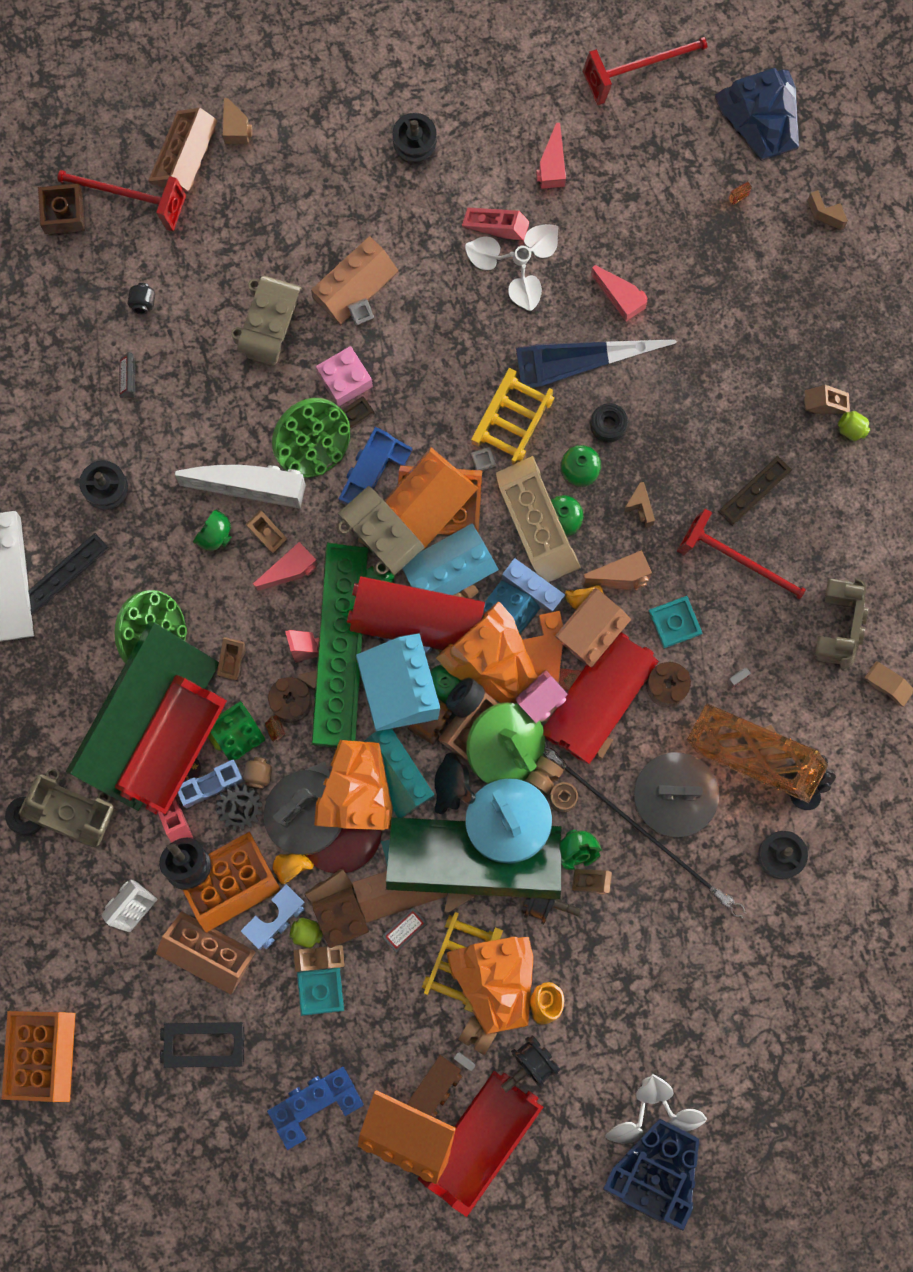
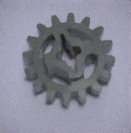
[216,784,263,831]

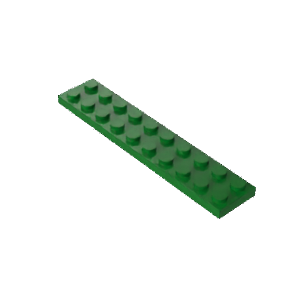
[311,543,368,748]

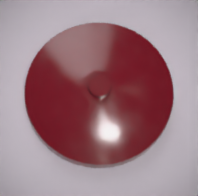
[305,828,382,874]

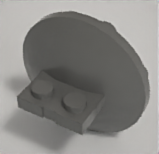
[634,752,719,838]
[264,770,342,855]

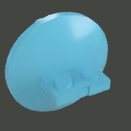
[466,779,552,863]

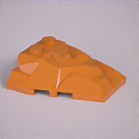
[435,601,538,703]
[314,740,393,830]
[447,937,534,1035]

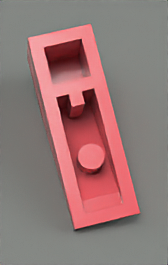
[536,123,566,189]
[462,208,529,240]
[591,265,647,321]
[253,542,317,591]
[285,630,319,663]
[158,797,193,843]

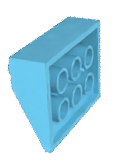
[402,523,499,595]
[356,633,440,731]

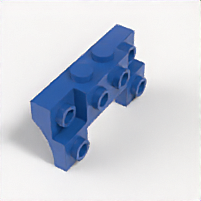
[338,427,413,505]
[267,1066,364,1150]

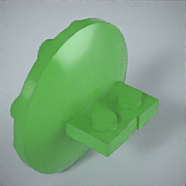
[272,398,350,478]
[114,590,187,664]
[466,702,545,784]

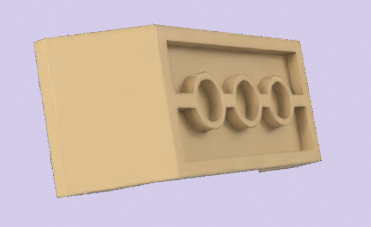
[496,456,581,583]

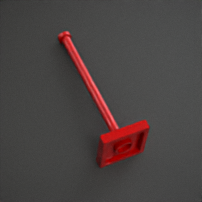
[582,37,708,105]
[57,170,186,231]
[677,508,806,600]

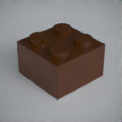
[38,184,85,234]
[311,887,369,949]

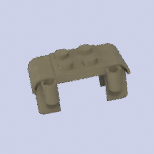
[231,275,302,366]
[337,486,424,576]
[815,578,868,669]
[19,768,115,848]

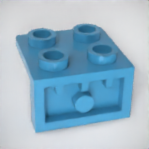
[482,580,540,635]

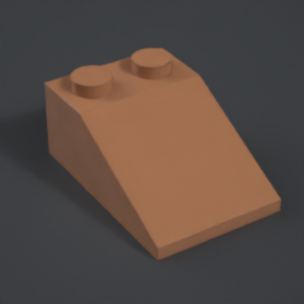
[581,550,652,590]

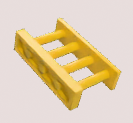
[471,368,555,465]
[422,912,503,1012]

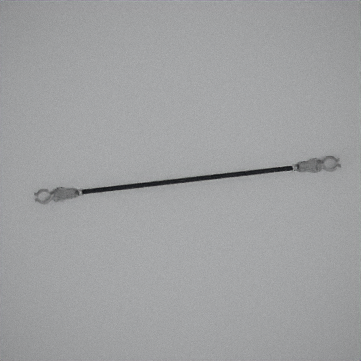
[544,742,746,918]

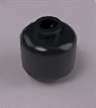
[127,283,156,315]

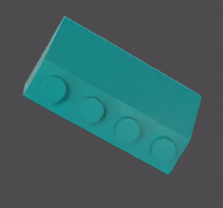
[363,728,435,818]

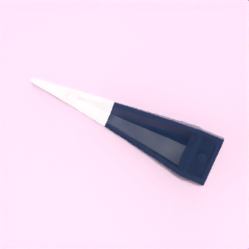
[516,340,677,388]

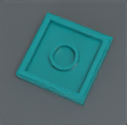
[648,596,703,649]
[297,967,344,1016]

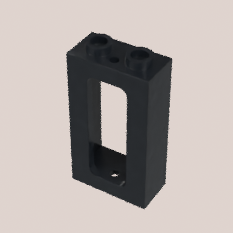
[160,1022,245,1068]

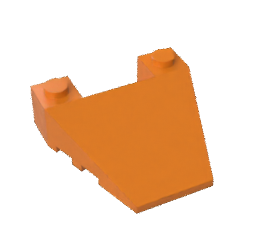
[512,611,563,704]

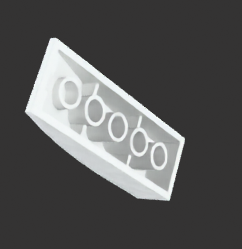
[175,465,306,509]
[0,511,34,642]
[102,880,158,932]

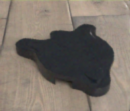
[434,753,476,814]

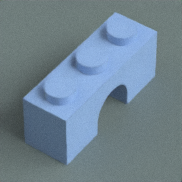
[502,558,565,613]
[178,760,245,809]
[241,884,306,950]

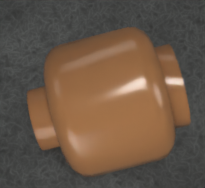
[243,757,272,789]

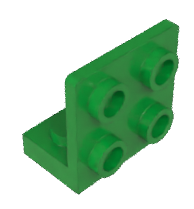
[210,701,266,761]

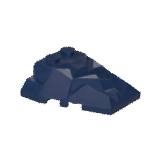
[715,68,799,161]
[603,1119,699,1231]

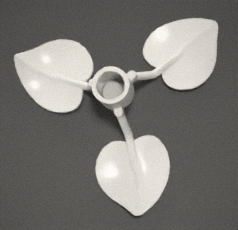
[465,224,559,311]
[605,1074,707,1144]

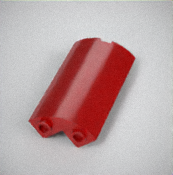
[347,576,485,650]
[543,632,659,764]
[115,675,227,815]
[417,1071,543,1217]

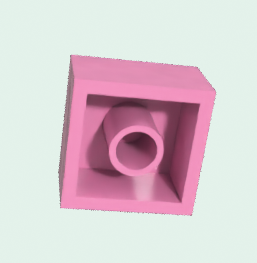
[316,346,373,407]
[515,670,568,723]

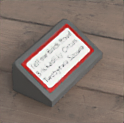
[119,352,135,398]
[381,907,428,953]

